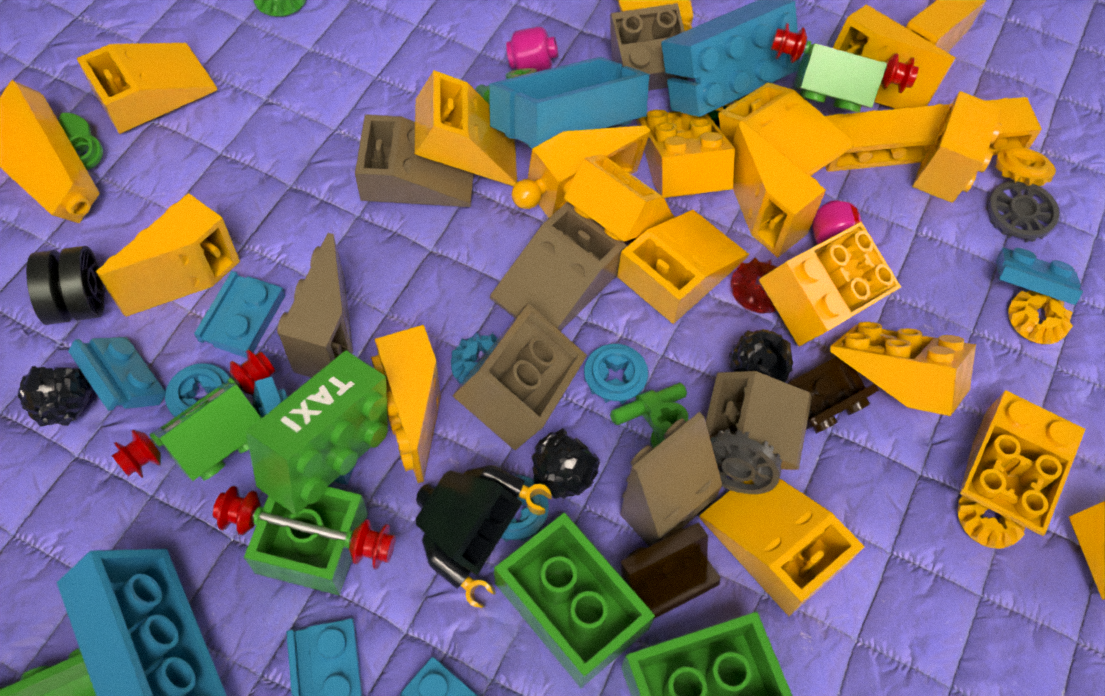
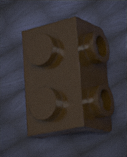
[787,357,879,433]
[621,522,720,619]

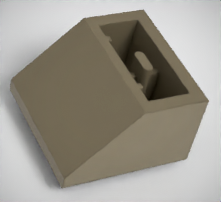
[610,3,688,91]
[706,371,812,470]

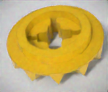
[995,148,1056,186]
[1008,290,1073,344]
[957,495,1025,549]

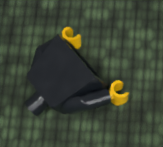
[416,465,552,608]

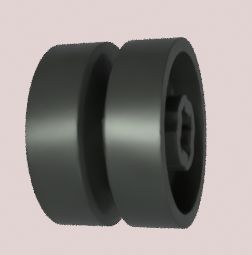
[26,246,104,325]

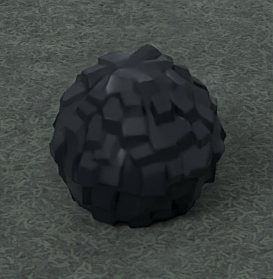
[729,329,794,382]
[17,366,92,427]
[531,428,600,499]

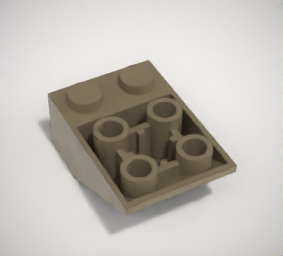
[355,114,474,207]
[490,202,627,331]
[277,233,353,378]
[620,412,722,547]

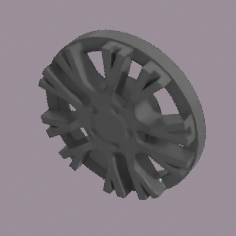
[987,180,1060,242]
[710,430,782,494]

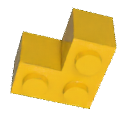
[912,91,1002,203]

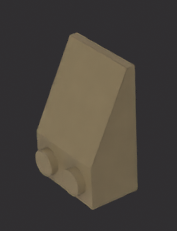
[452,303,587,450]

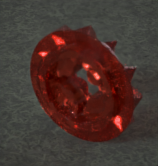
[731,257,777,314]

